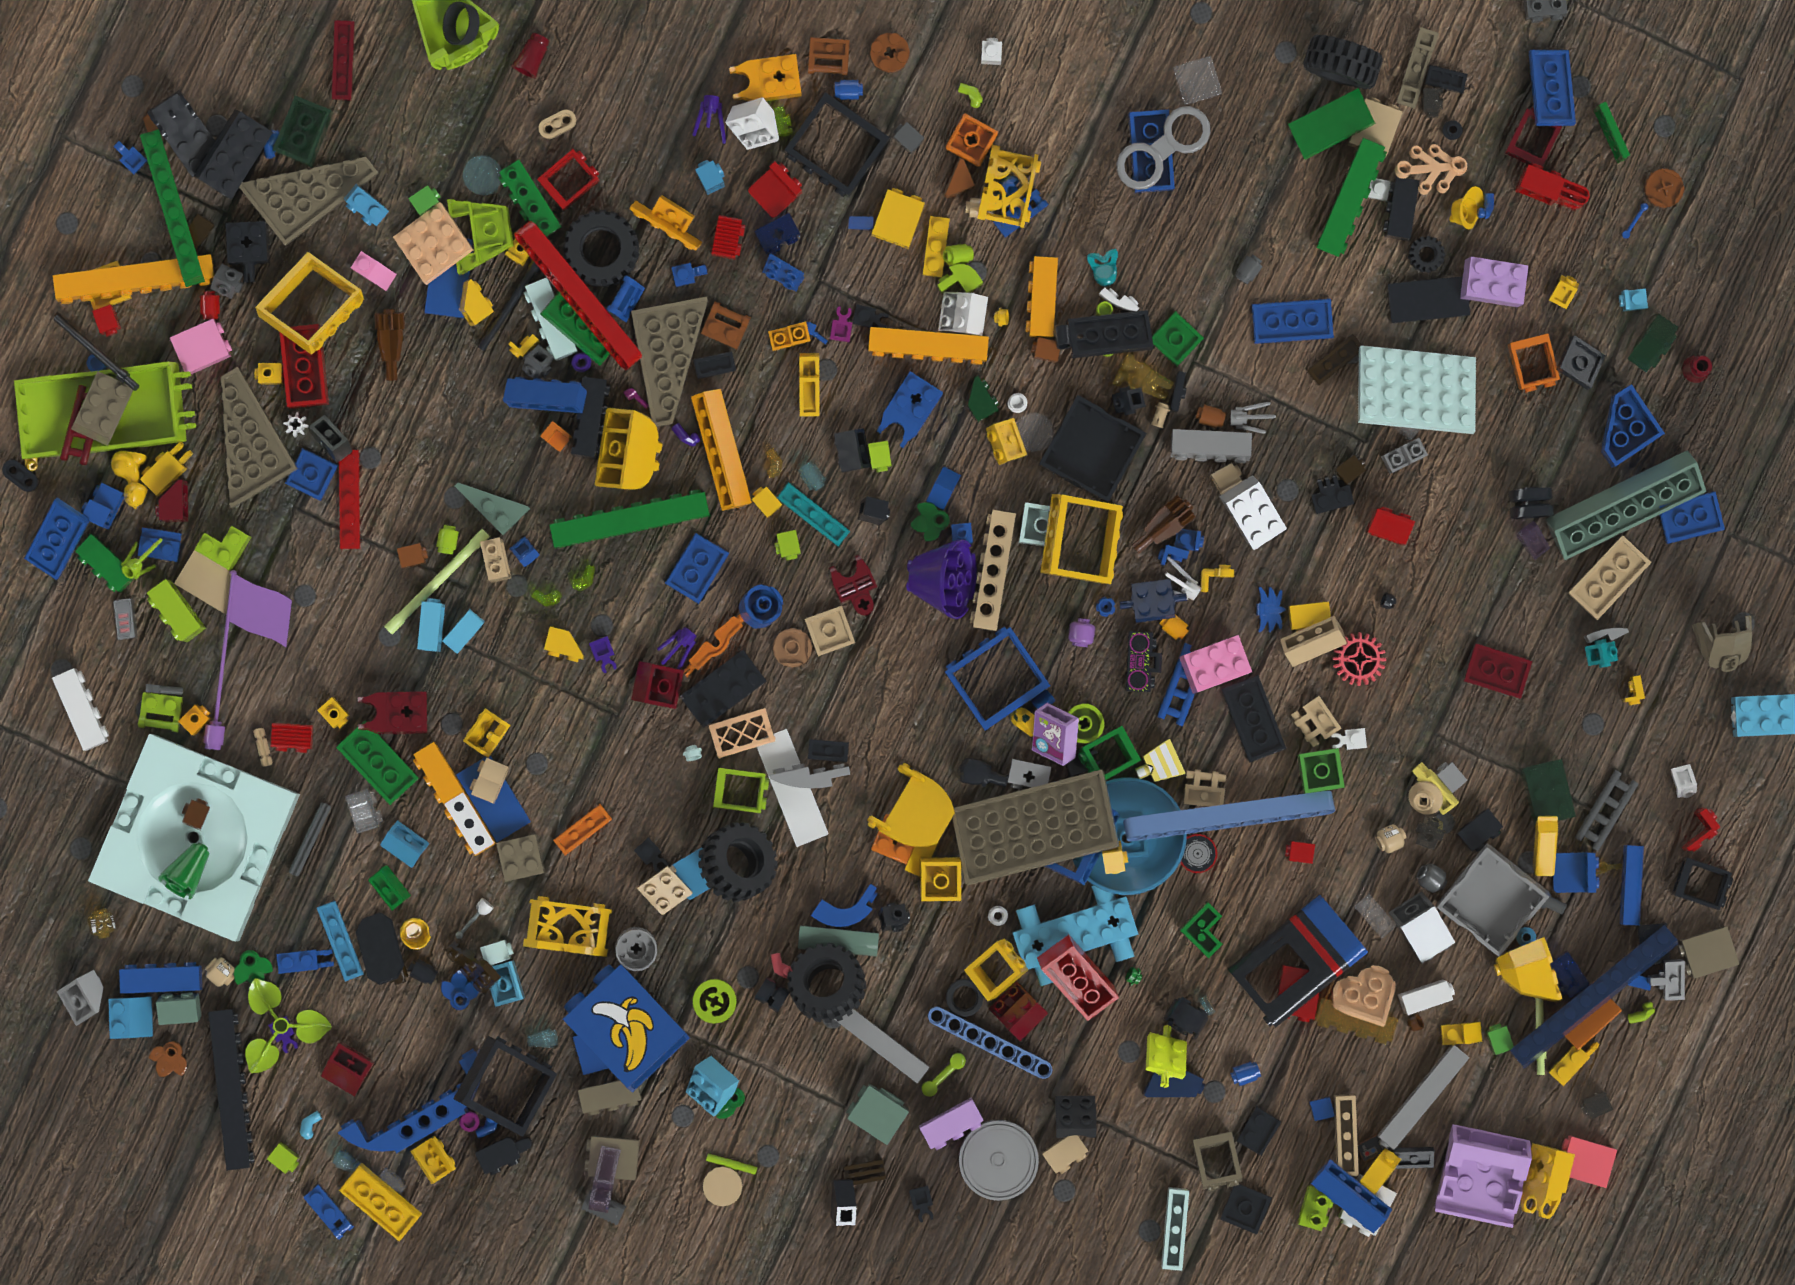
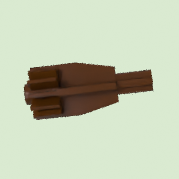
[374,309,405,381]
[1131,495,1196,554]

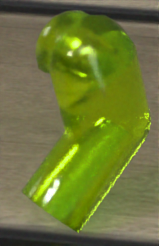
[531,589,562,607]

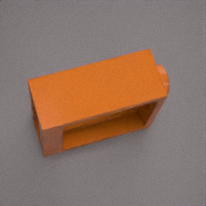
[1508,334,1560,393]

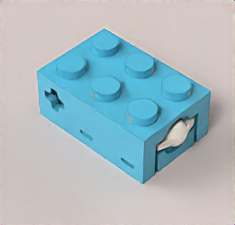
[1731,694,1795,737]

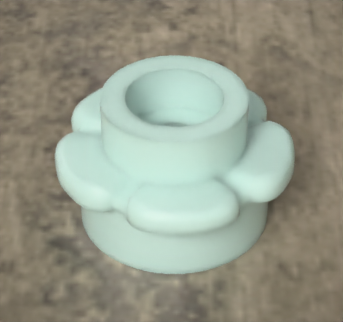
[683,745,702,761]

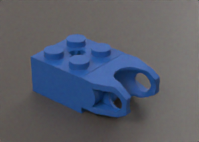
[877,371,943,448]

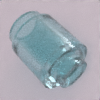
[798,461,826,491]

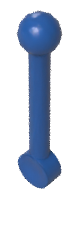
[1622,203,1648,239]

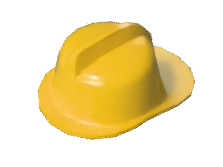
[1449,186,1484,230]

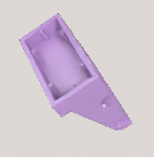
[1435,1124,1532,1228]

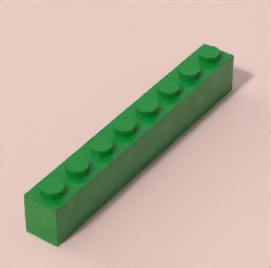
[140,129,205,287]
[549,489,710,549]

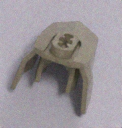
[1692,615,1752,672]

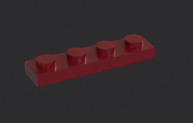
[332,20,355,101]

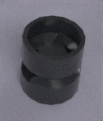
[754,977,790,1013]

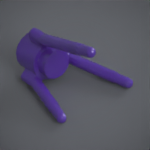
[692,95,726,144]
[657,627,697,670]

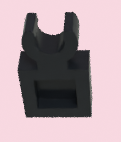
[852,304,889,328]
[1065,750,1101,777]
[634,837,669,873]
[909,1185,933,1222]

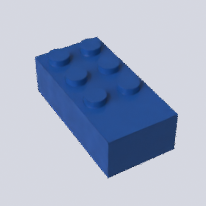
[1128,110,1175,193]

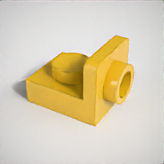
[1549,275,1579,309]
[508,334,540,358]
[1622,675,1645,705]

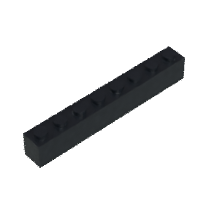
[208,1008,255,1171]

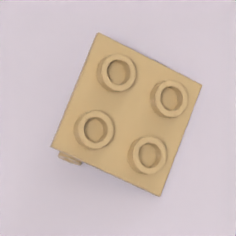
[637,865,693,915]

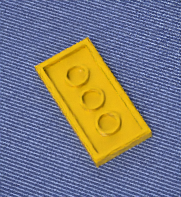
[339,1163,422,1242]

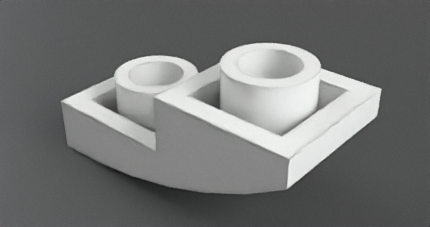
[1099,288,1139,312]

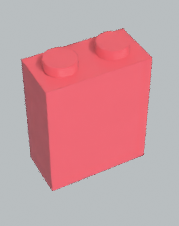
[1562,1135,1617,1188]

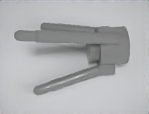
[1231,402,1276,434]

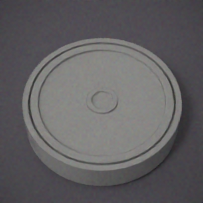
[959,1120,1039,1201]

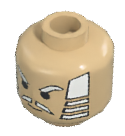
[1375,824,1406,853]
[205,957,235,987]

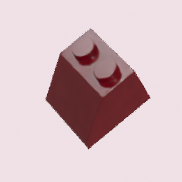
[155,480,189,522]
[631,661,684,709]

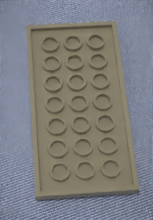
[952,770,1119,886]

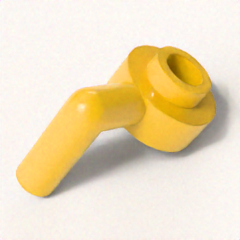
[1200,565,1234,592]

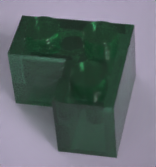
[1627,314,1678,372]

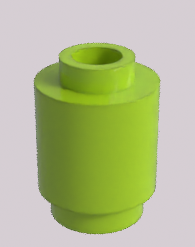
[943,244,974,266]
[436,525,459,555]

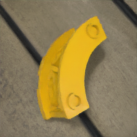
[977,144,1041,228]
[523,896,612,957]

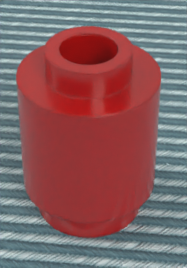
[200,291,220,320]

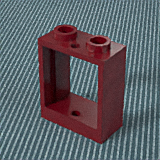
[1504,108,1562,166]

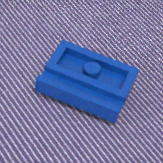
[137,527,182,562]

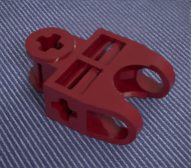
[829,554,878,616]

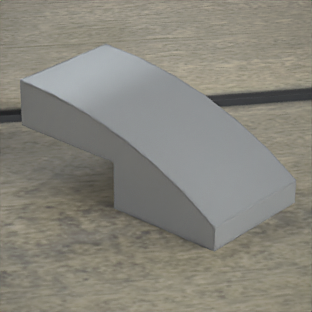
[1584,628,1629,643]

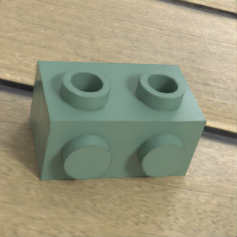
[156,991,202,1025]

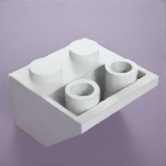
[725,97,779,150]
[938,292,988,336]

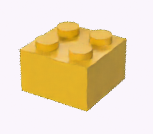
[920,857,961,901]

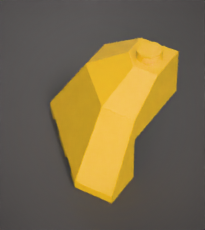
[1493,937,1562,1003]

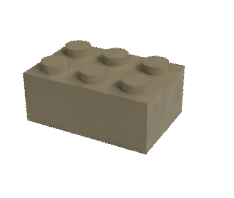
[71,371,133,446]

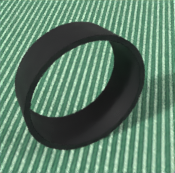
[443,1,480,45]

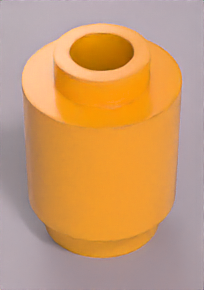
[1159,614,1189,640]

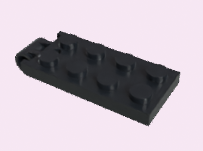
[1054,310,1154,359]

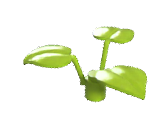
[245,979,332,1073]

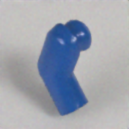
[264,130,281,159]
[1477,193,1494,219]
[475,1117,498,1139]

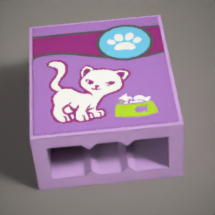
[1032,703,1079,766]

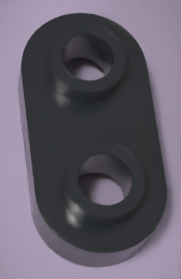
[2,460,39,492]

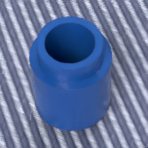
[835,80,863,100]
[1230,1062,1261,1087]

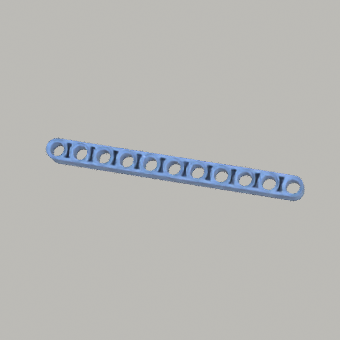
[1123,791,1336,841]

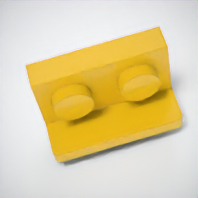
[986,418,1027,465]

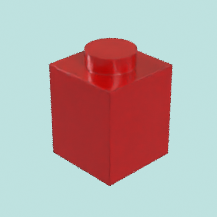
[92,304,122,337]
[1285,841,1315,864]

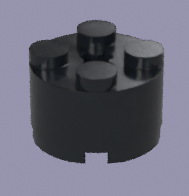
[1162,997,1209,1040]

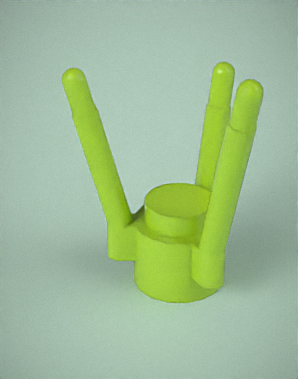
[121,538,163,580]

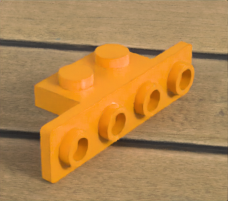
[629,195,702,250]

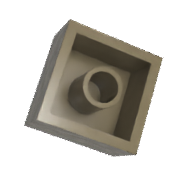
[496,834,546,882]

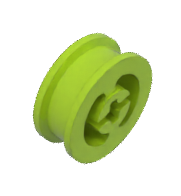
[693,979,736,1024]

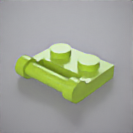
[138,692,183,732]

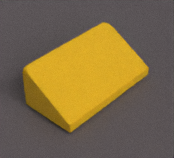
[904,843,938,877]

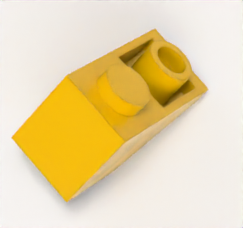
[459,279,494,326]
[544,627,584,662]

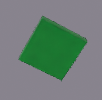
[1152,311,1204,367]

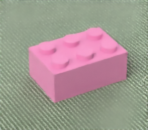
[1179,635,1252,694]

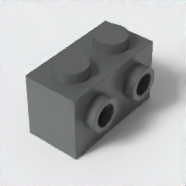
[1524,0,1567,23]

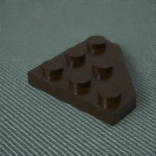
[446,941,501,995]

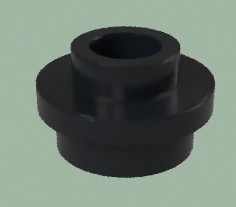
[1443,120,1463,140]

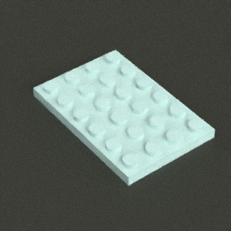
[1358,346,1476,434]

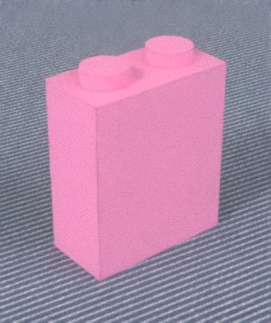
[170,319,232,374]

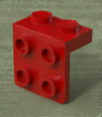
[748,161,802,218]
[1681,808,1720,852]

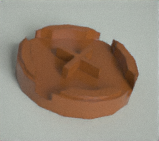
[1644,168,1684,208]

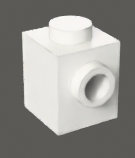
[981,38,1002,65]

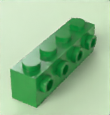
[498,160,562,237]

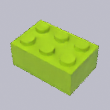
[147,579,206,642]

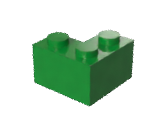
[1179,902,1223,958]

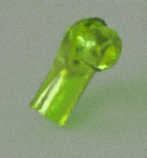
[572,565,595,591]

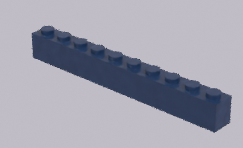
[1510,925,1678,1069]

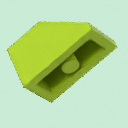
[868,441,892,473]

